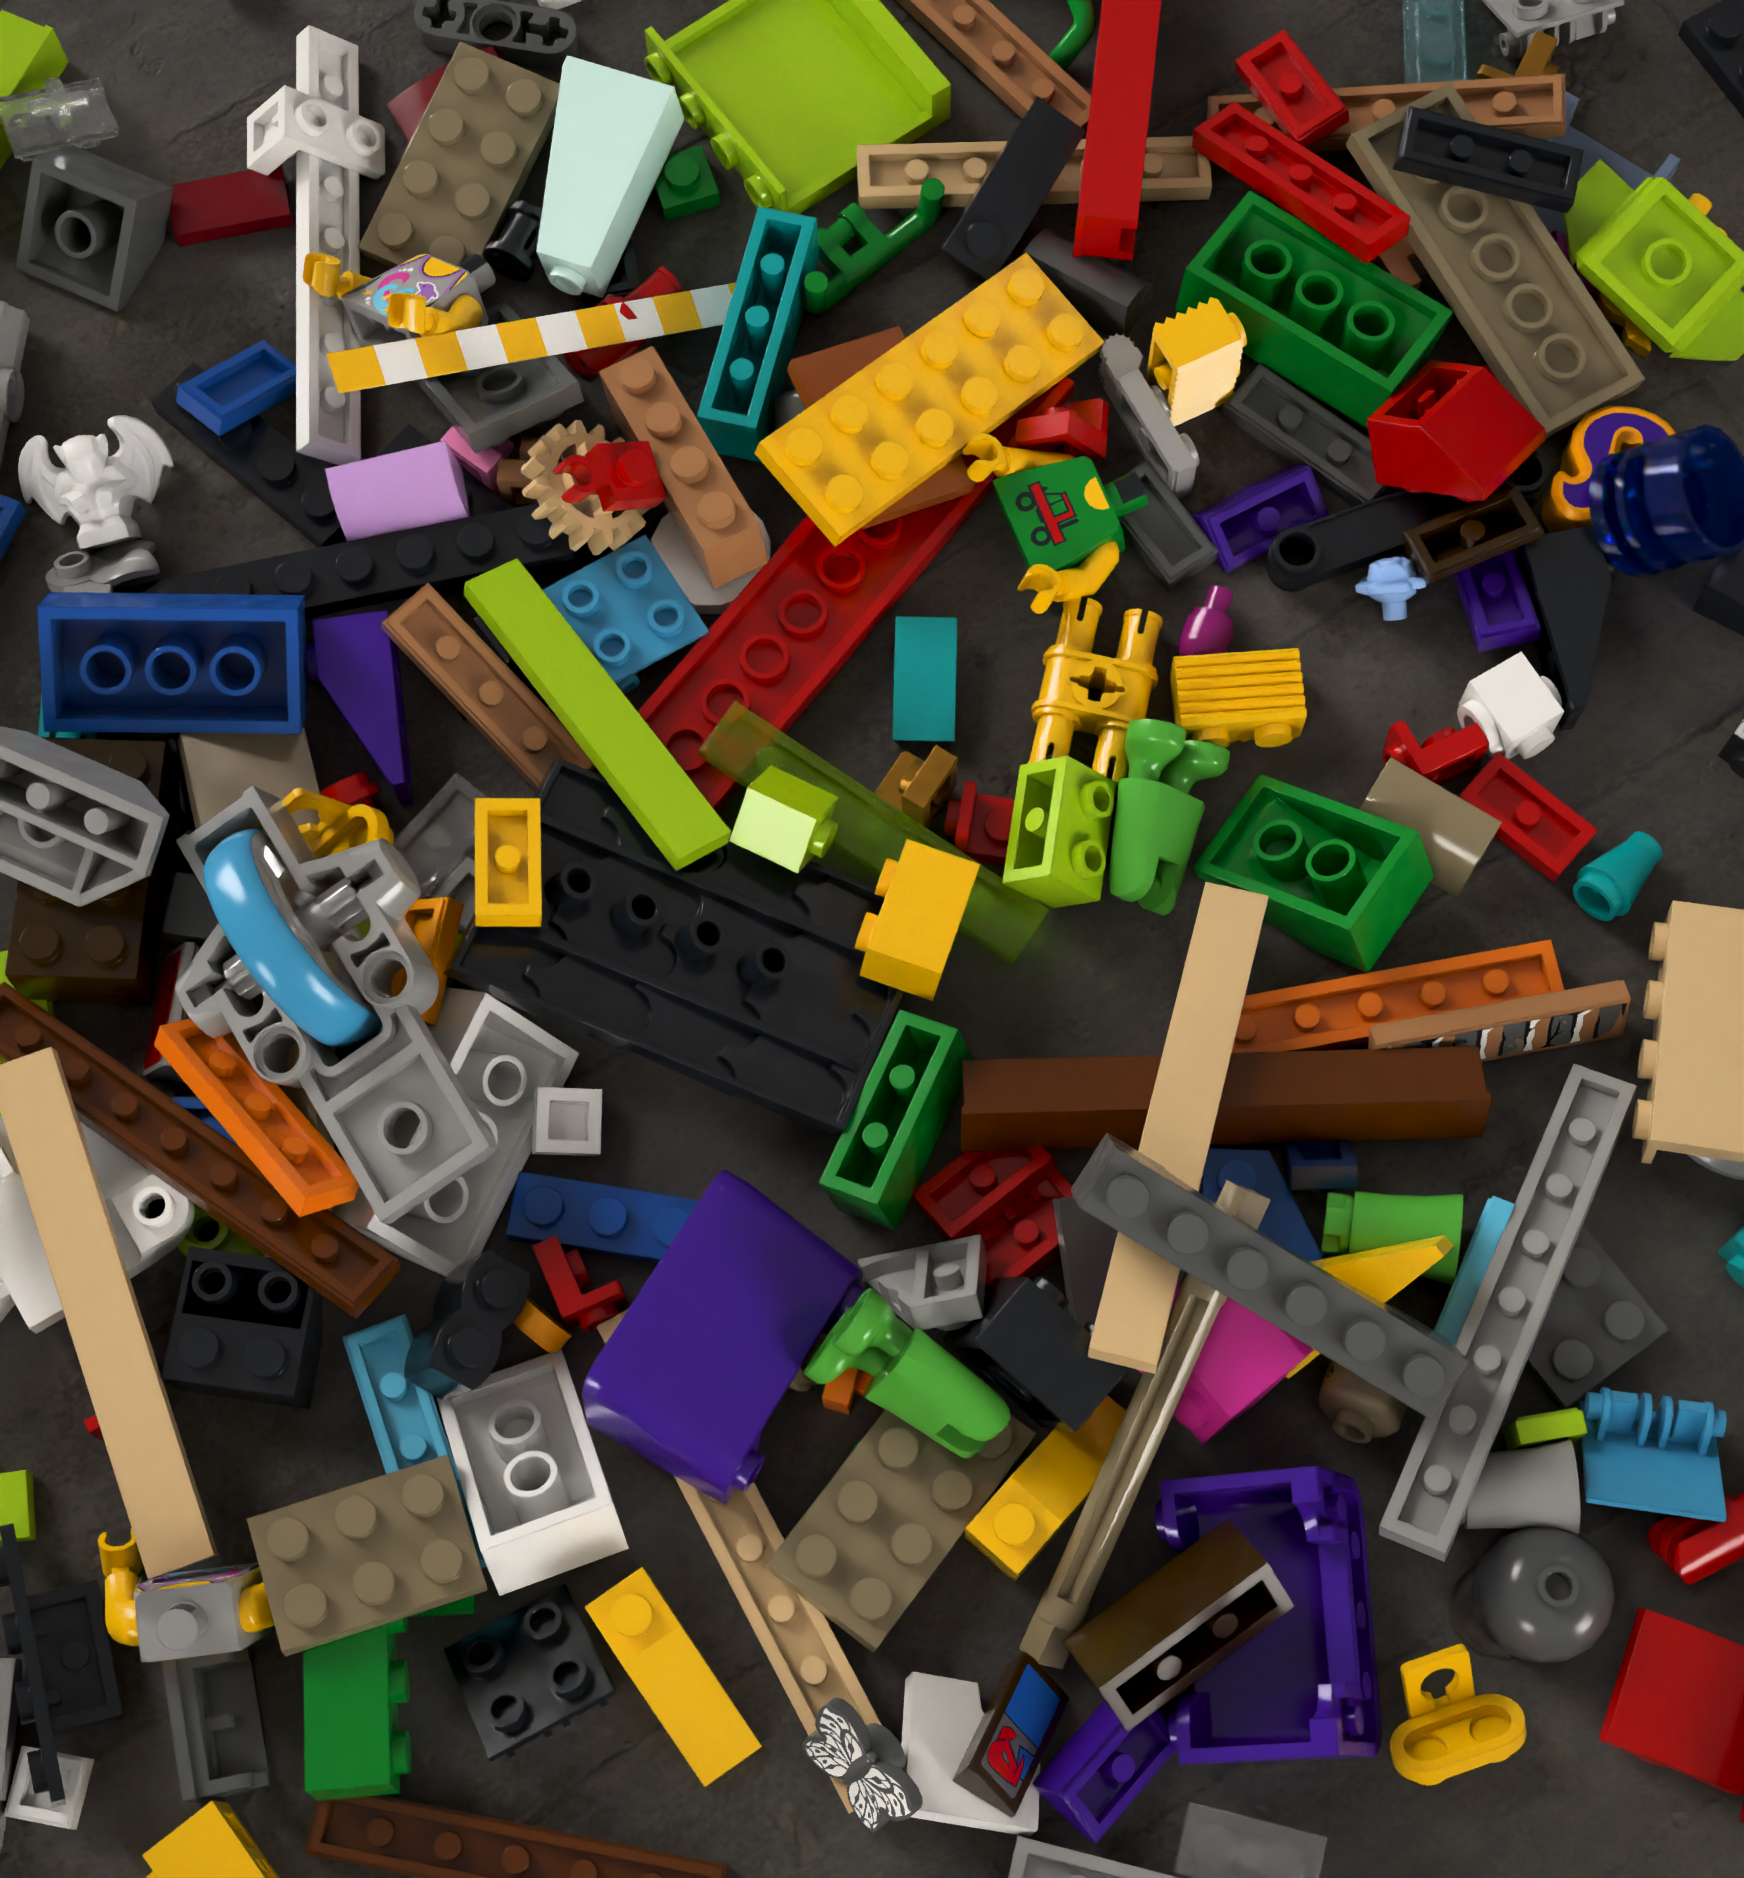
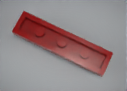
[1192,101,1411,264]

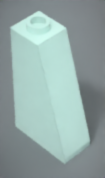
[536,55,684,298]

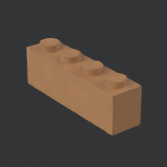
[599,346,768,590]

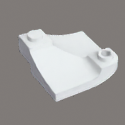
[0,1116,195,1334]

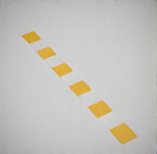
[326,283,736,394]

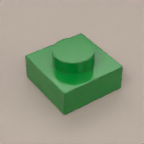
[653,145,720,222]

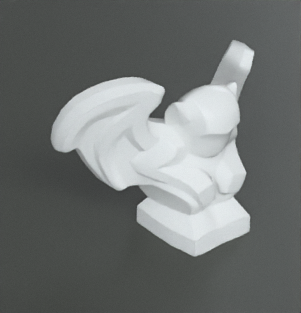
[18,415,174,551]

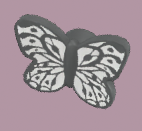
[802,1698,923,1834]

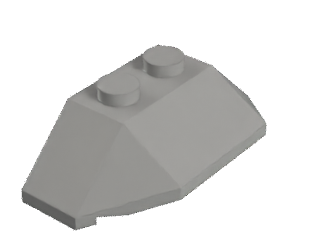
[0,726,170,907]

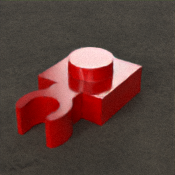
[553,441,667,512]

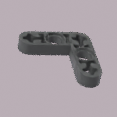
[414,0,580,70]

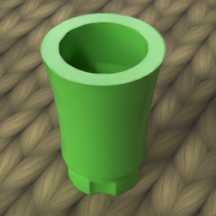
[1321,1191,1463,1286]

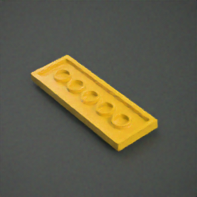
[754,253,1105,547]

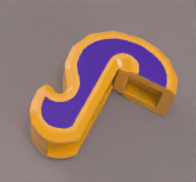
[1541,405,1682,533]

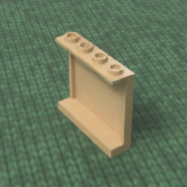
[1632,900,1744,1164]

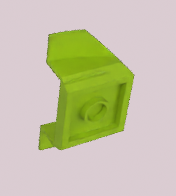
[1563,159,1744,361]

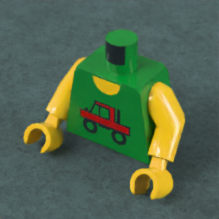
[962,433,1149,614]

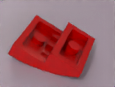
[912,1146,1073,1288]
[1598,1608,1744,1796]

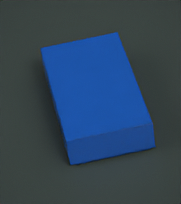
[176,340,296,436]

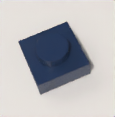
[1282,1140,1358,1194]

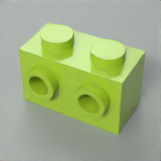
[1002,755,1117,908]

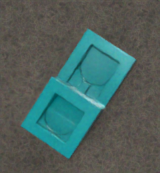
[892,616,957,741]

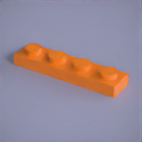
[154,1018,359,1217]

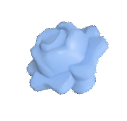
[1355,556,1427,621]

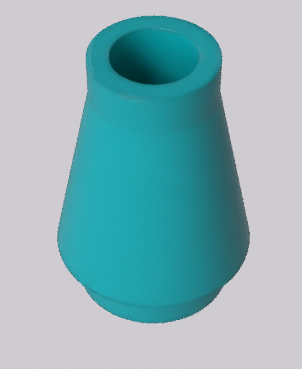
[1573,831,1663,921]

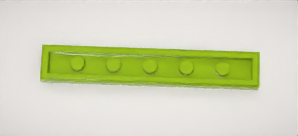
[464,558,731,871]

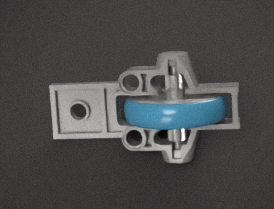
[175,786,499,1224]

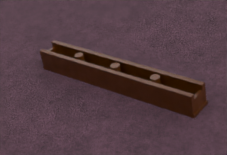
[960,1046,1492,1152]

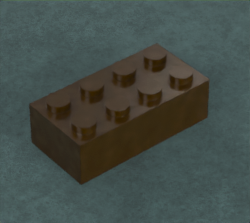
[5,737,177,1005]

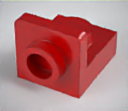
[1016,398,1109,461]
[1382,720,1489,786]
[944,780,1015,866]
[532,1235,629,1332]

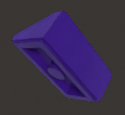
[1191,464,1330,573]
[1033,1701,1176,1844]

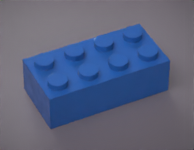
[37,592,308,734]

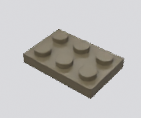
[247,1455,488,1657]

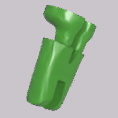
[1109,719,1230,915]
[804,1288,1010,1459]

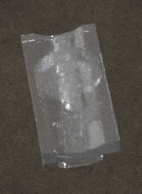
[0,77,119,162]

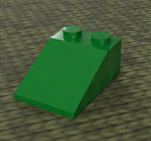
[1192,774,1435,973]

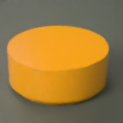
[512,1297,572,1354]

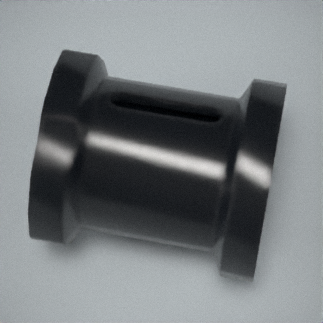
[484,201,542,281]

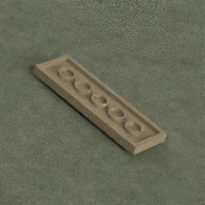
[1346,82,1645,438]

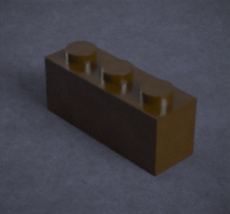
[1062,1519,1294,1732]

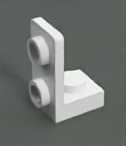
[247,85,385,179]

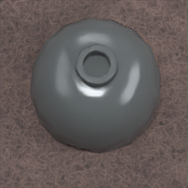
[1472,1527,1615,1664]

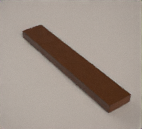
[304,1795,729,1878]

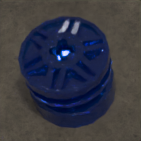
[1589,424,1744,578]

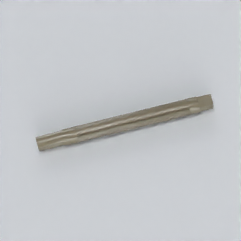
[1019,1180,1271,1670]

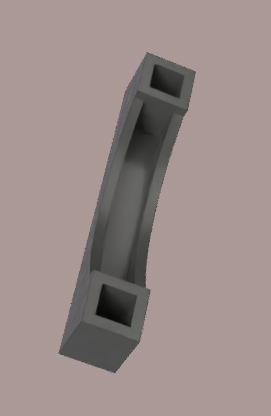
[1070,1132,1469,1420]

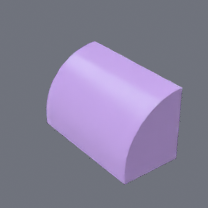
[325,441,471,542]

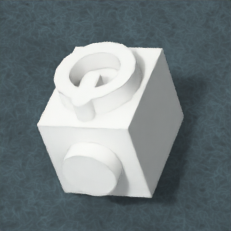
[1457,651,1564,760]

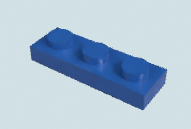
[506,1172,699,1264]

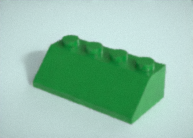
[1174,190,1454,429]

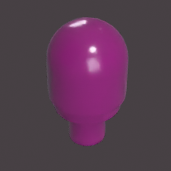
[1178,585,1234,656]

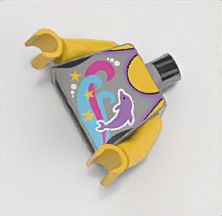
[302,253,496,347]
[98,1528,276,1662]

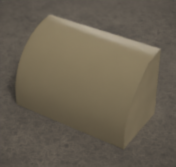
[1359,757,1502,898]

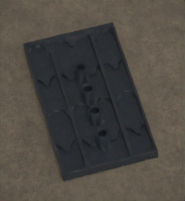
[443,758,904,1135]

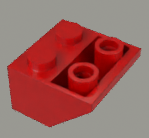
[1366,360,1546,502]

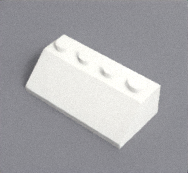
[333,987,580,1277]

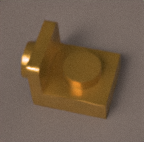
[873,745,958,834]

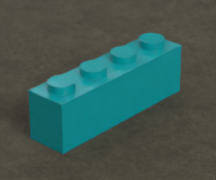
[697,206,820,463]

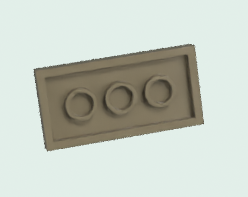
[358,41,560,268]
[765,1409,1036,1653]

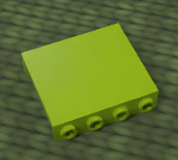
[644,0,951,214]

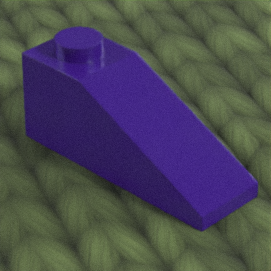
[305,610,414,806]

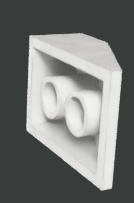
[436,1349,629,1596]

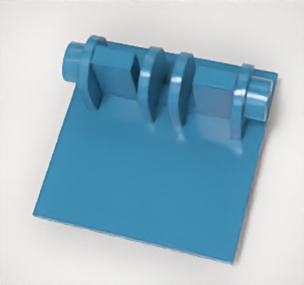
[543,534,709,694]
[1578,1387,1727,1522]

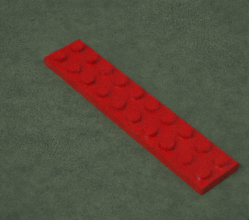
[637,376,1075,814]

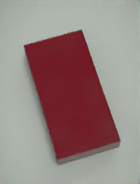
[169,164,294,247]

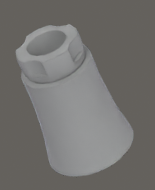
[1460,1439,1581,1534]

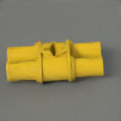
[1027,596,1163,795]

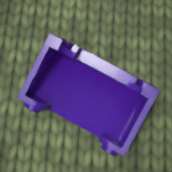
[582,1170,867,1505]
[1155,1466,1382,1764]

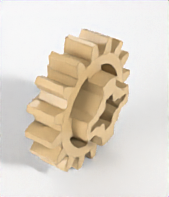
[521,420,650,555]

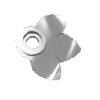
[45,540,160,593]

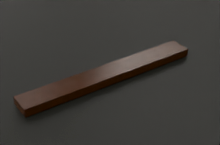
[0,982,401,1319]

